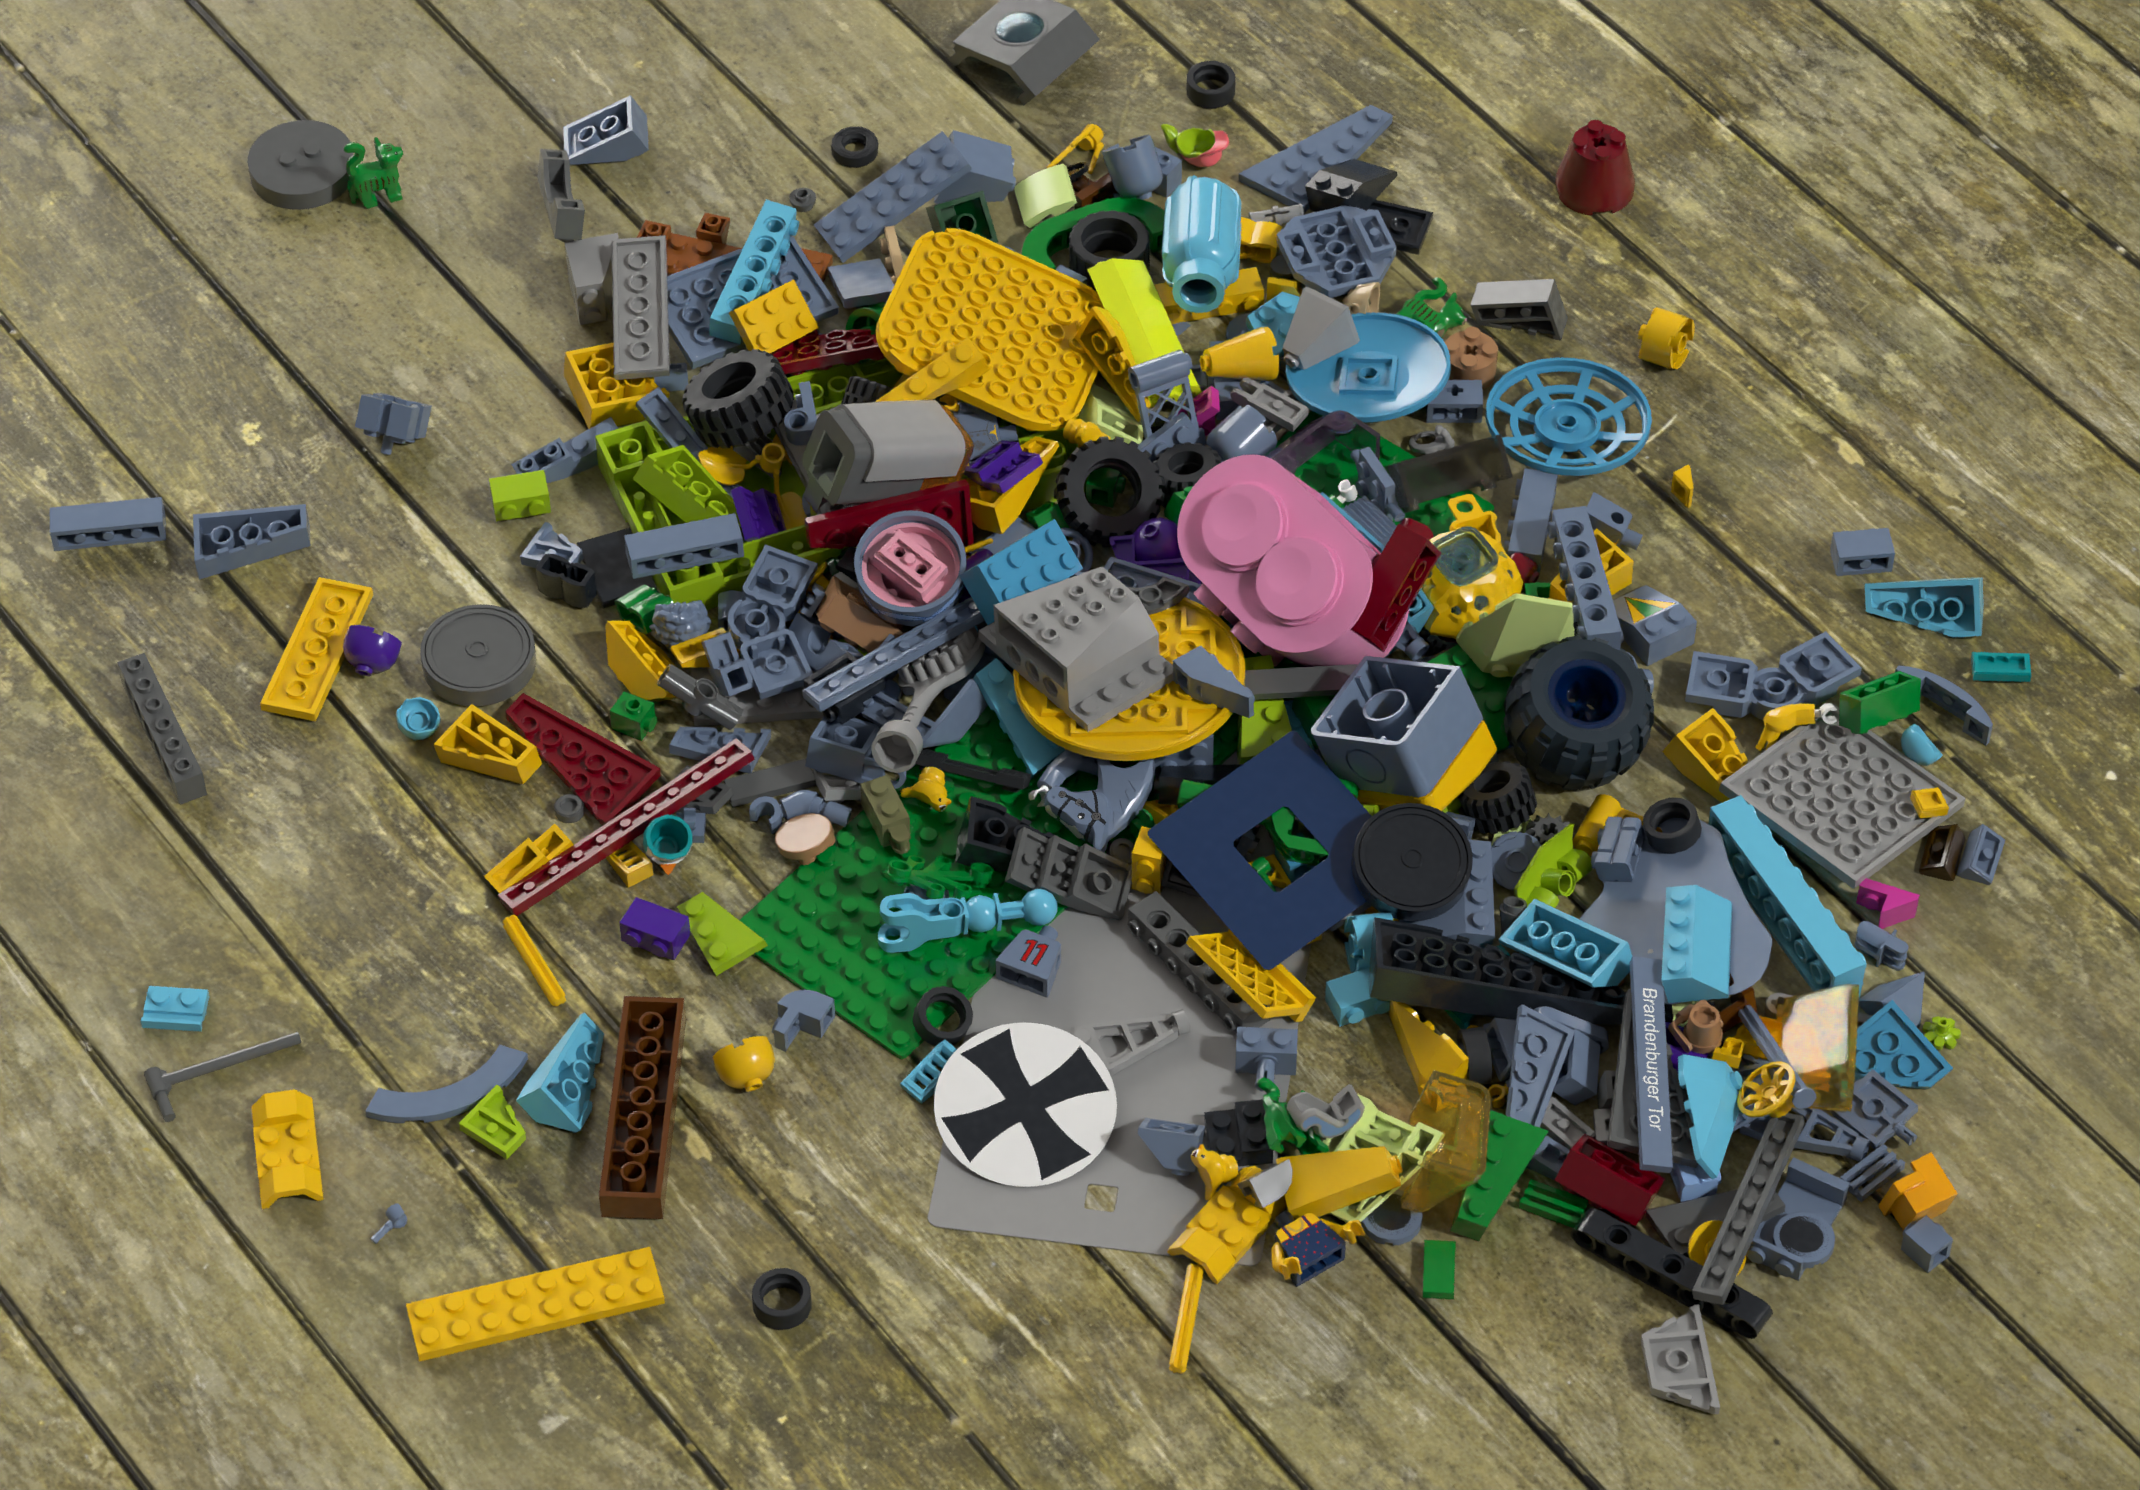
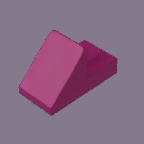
[1177,386,1220,435]
[1856,878,1920,929]

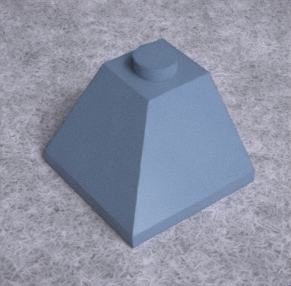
[1138,1118,1206,1176]

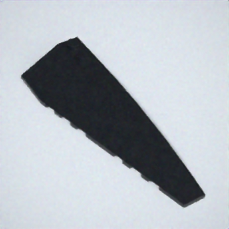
[1369,917,1674,1024]

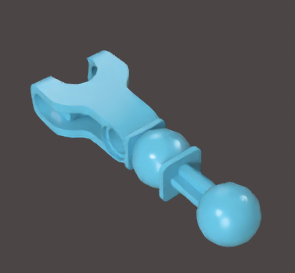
[878,888,1058,953]

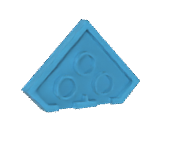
[1823,1000,1953,1090]

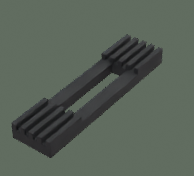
[915,748,1031,793]

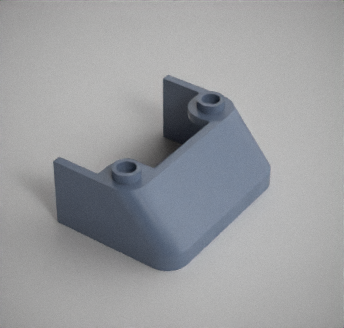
[858,634,988,748]

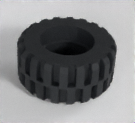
[682,349,794,449]
[1054,436,1164,548]

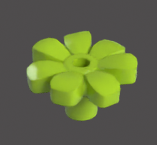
[1922,1016,1961,1050]

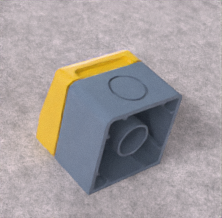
[1311,656,1497,811]

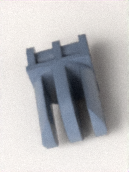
[1855,921,1908,971]

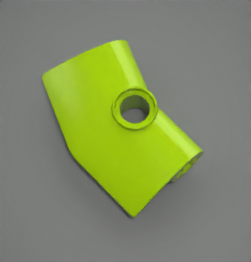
[1514,824,1593,908]

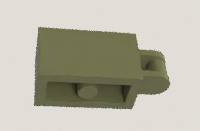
[860,775,910,854]

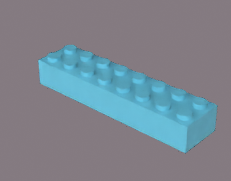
[1708,795,1867,1008]

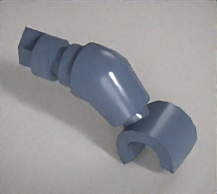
[749,790,852,834]

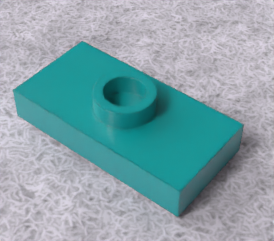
[1971,652,2032,682]

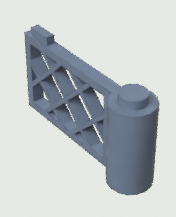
[1128,349,1207,444]

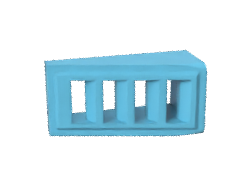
[900,1039,957,1104]

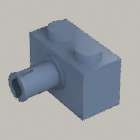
[1235,1027,1298,1092]

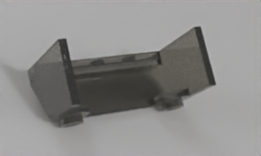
[1383,434,1513,513]

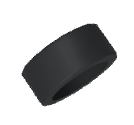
[1187,61,1236,109]
[1642,797,1702,854]
[913,986,973,1046]
[1457,1027,1492,1087]
[752,1268,812,1330]

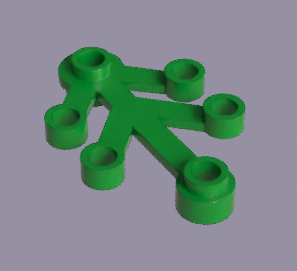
[884,855,994,901]

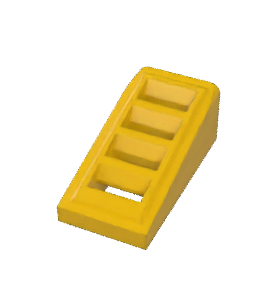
[606,841,654,888]

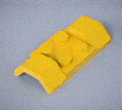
[251,1089,324,1209]
[1167,1165,1287,1285]

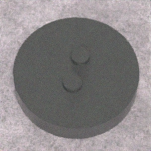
[247,120,354,210]
[420,604,537,706]

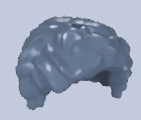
[649,600,711,648]

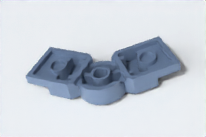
[728,545,818,700]
[1685,631,1862,720]

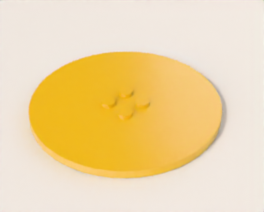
[1013,597,1246,761]

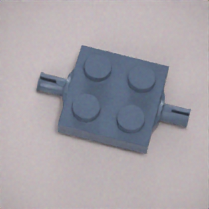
[1350,447,1405,522]
[1831,1069,1918,1150]

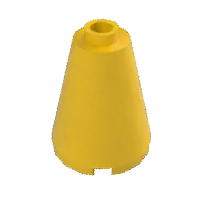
[1200,327,1279,381]

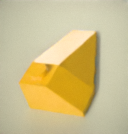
[1075,306,1151,422]
[966,436,1059,534]
[1662,708,1748,803]
[1389,1001,1469,1110]

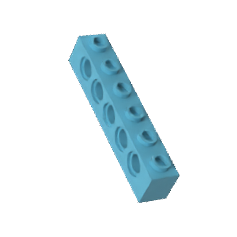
[709,200,799,344]

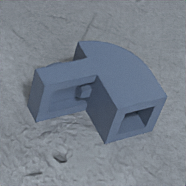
[701,632,755,697]
[772,990,835,1052]

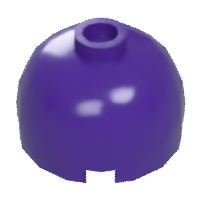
[1133,518,1182,561]
[343,625,402,676]

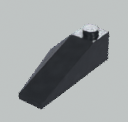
[955,796,1054,871]

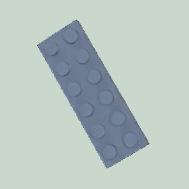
[814,131,972,263]

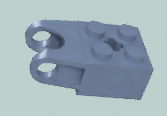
[805,717,915,789]

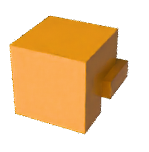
[1878,1152,1958,1231]

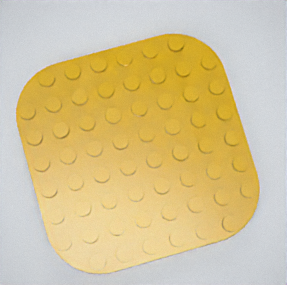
[876,228,1104,431]

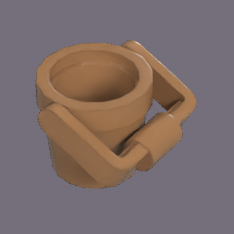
[1668,1000,1723,1054]

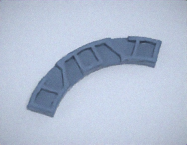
[366,1045,528,1123]

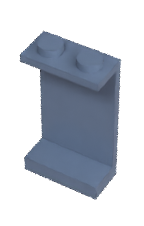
[1747,1157,1850,1281]

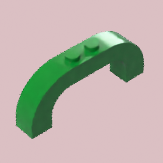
[1022,197,1165,270]

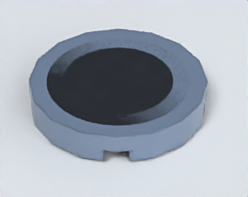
[1361,1189,1423,1246]
[1772,1211,1835,1269]

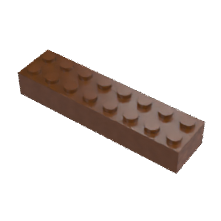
[599,996,686,1219]

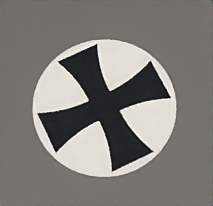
[934,1022,1117,1187]

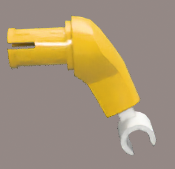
[1755,703,1837,751]

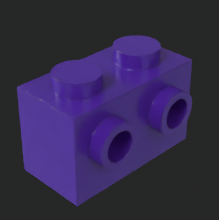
[619,897,691,960]

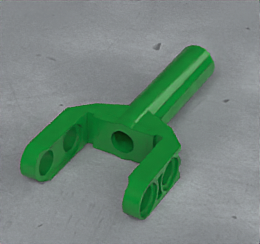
[1177,779,1359,866]

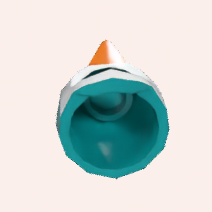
[643,814,693,875]

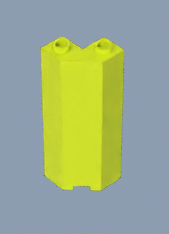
[1087,258,1202,409]

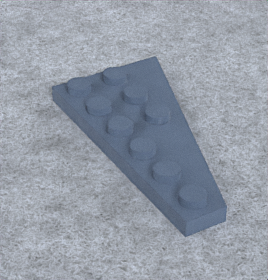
[1239,105,1393,213]

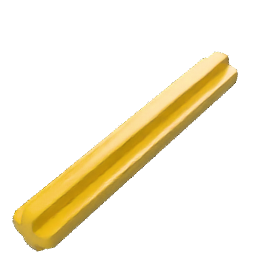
[503,915,566,1007]
[1169,1263,1204,1374]

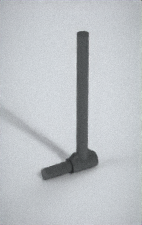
[144,1032,301,1122]

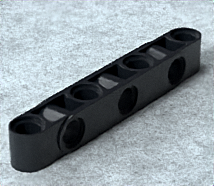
[1571,1208,1773,1339]

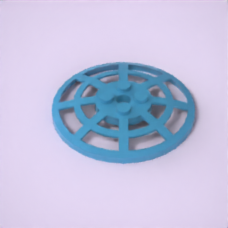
[1486,357,1652,476]

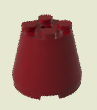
[1555,120,1635,216]

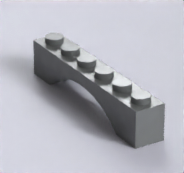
[537,149,585,242]

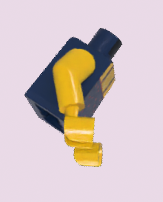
[1271,1211,1365,1287]

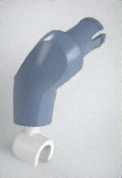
[1029,749,1098,807]

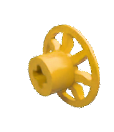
[1737,1061,1796,1118]

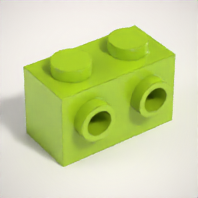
[489,470,551,521]

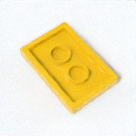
[729,279,819,353]

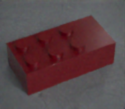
[1351,524,1441,652]

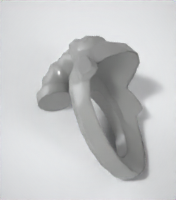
[1409,425,1455,458]

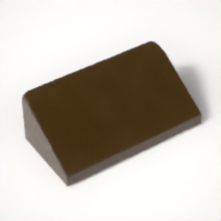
[1919,824,1965,881]

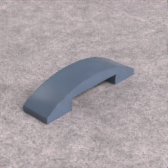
[1895,665,1993,746]

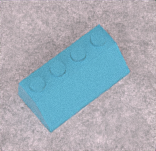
[1662,885,1732,1003]
[1498,899,1632,987]

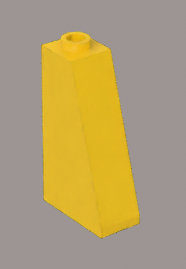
[1276,1146,1402,1220]

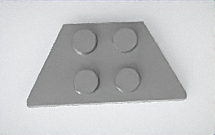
[1641,1305,1720,1415]

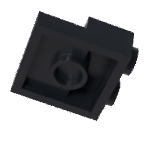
[803,652,885,725]
[1204,1099,1274,1166]

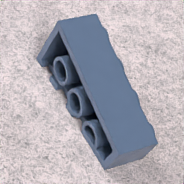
[193,504,311,580]

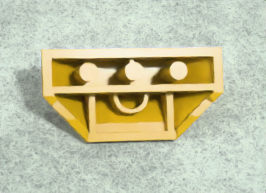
[605,621,678,701]

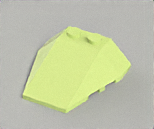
[1456,593,1574,677]
[1322,1094,1445,1223]

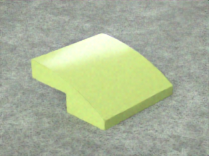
[1014,164,1077,228]

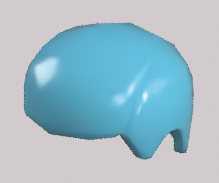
[396,697,441,740]
[1901,724,1943,766]

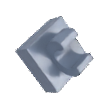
[676,808,706,843]

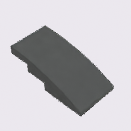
[1005,827,1132,920]

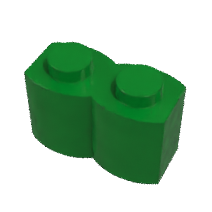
[614,585,674,634]

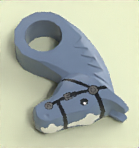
[1044,758,1155,853]

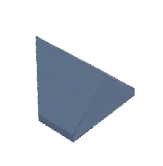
[1856,971,1925,1028]

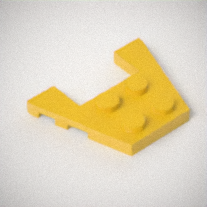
[1712,1016,1831,1090]

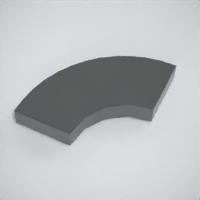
[1126,577,1189,615]

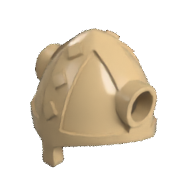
[1342,282,1380,314]

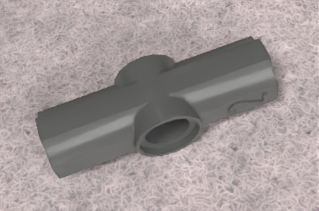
[657,664,744,730]

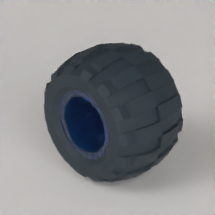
[1504,636,1654,791]

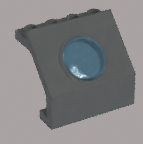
[948,0,1100,105]

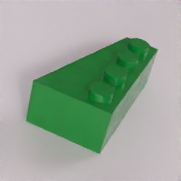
[1450,1110,1549,1241]

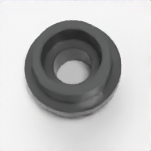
[789,188,816,212]

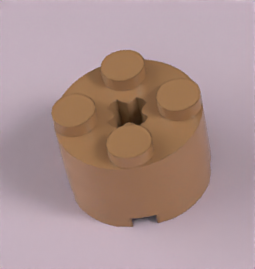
[1445,327,1498,390]

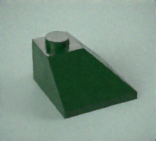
[926,191,999,243]

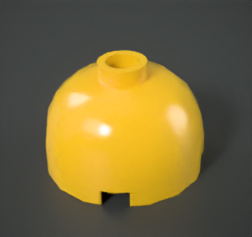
[713,1036,775,1092]

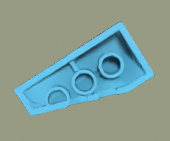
[1865,577,1984,637]
[1678,1054,1744,1179]

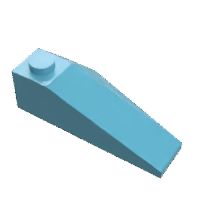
[516,1012,604,1132]

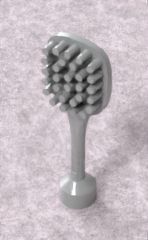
[872,626,986,773]

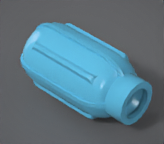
[1162,175,1241,313]

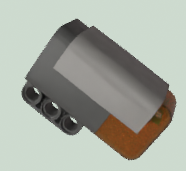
[803,399,974,515]

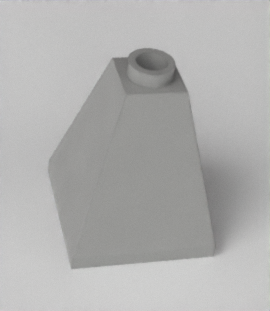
[1282,286,1360,370]

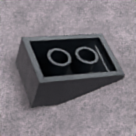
[1305,159,1398,212]

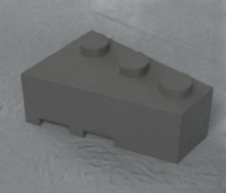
[1471,279,1568,340]

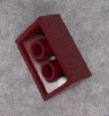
[1555,1133,1665,1226]

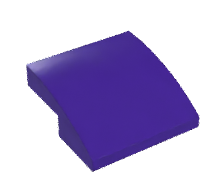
[962,440,1043,494]
[730,486,786,542]

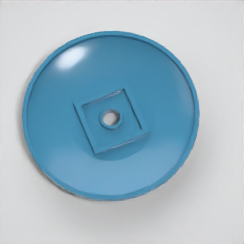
[1286,312,1451,423]

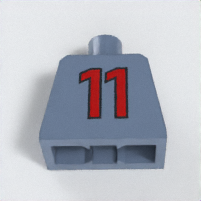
[996,925,1061,998]

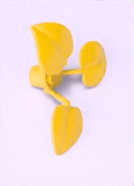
[698,434,806,530]

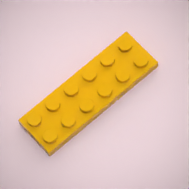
[260,577,373,722]

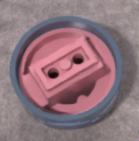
[854,510,966,626]

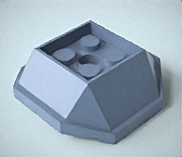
[1277,206,1396,298]

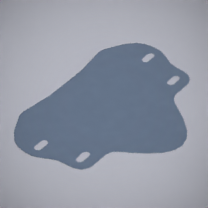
[1579,818,1772,1004]

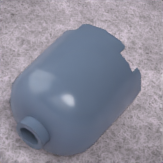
[1102,134,1163,200]
[1206,405,1277,463]

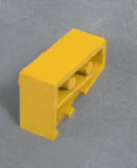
[1549,528,1634,603]
[433,704,542,784]

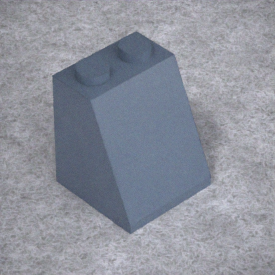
[934,130,1016,204]

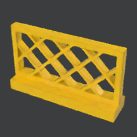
[1186,929,1316,1022]

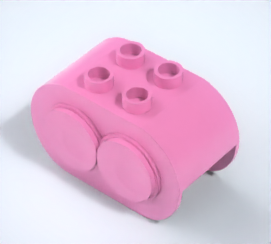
[1177,455,1409,667]

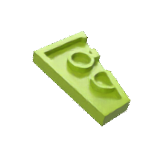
[677,892,768,976]

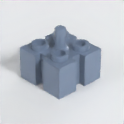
[355,393,432,455]

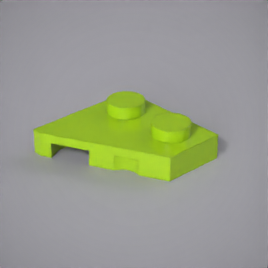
[459,1085,526,1160]

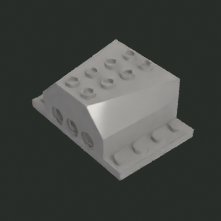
[979,567,1173,732]

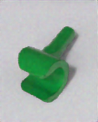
[1252,857,1277,892]

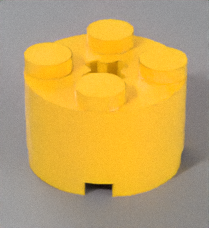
[1638,307,1695,369]

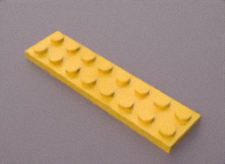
[406,1247,665,1362]

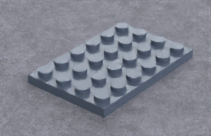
[667,236,839,369]

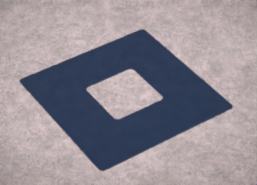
[1148,731,1372,970]

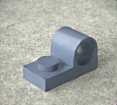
[784,381,817,445]

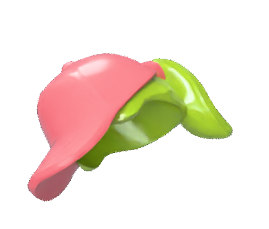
[1161,124,1229,167]

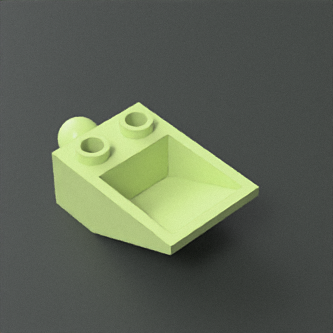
[1079,384,1143,444]

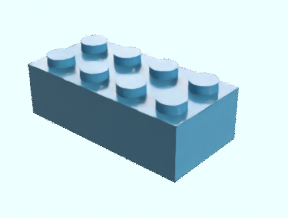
[959,519,1083,625]

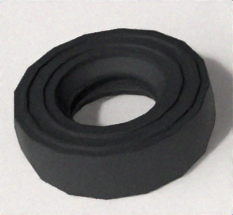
[831,126,878,168]

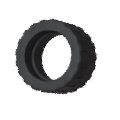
[1069,210,1150,292]

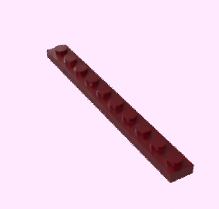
[498,738,755,916]

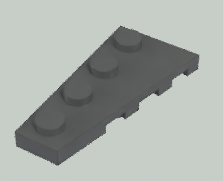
[1646,1189,1785,1258]

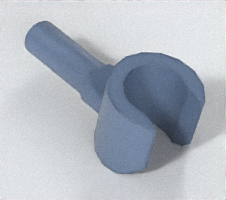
[370,1204,407,1244]

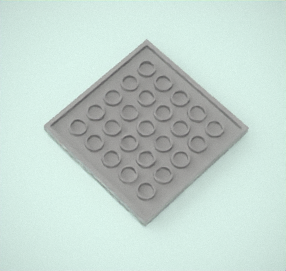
[1719,703,1966,889]

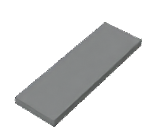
[611,235,670,380]

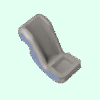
[1287,1085,1365,1138]

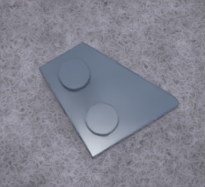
[520,522,584,568]

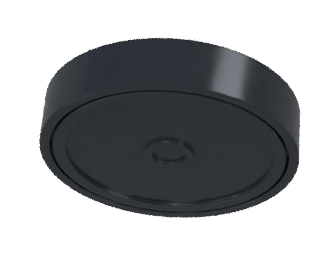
[1351,803,1473,921]

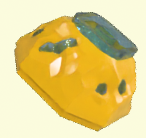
[1421,526,1523,639]

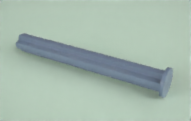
[1738,1005,1816,1109]

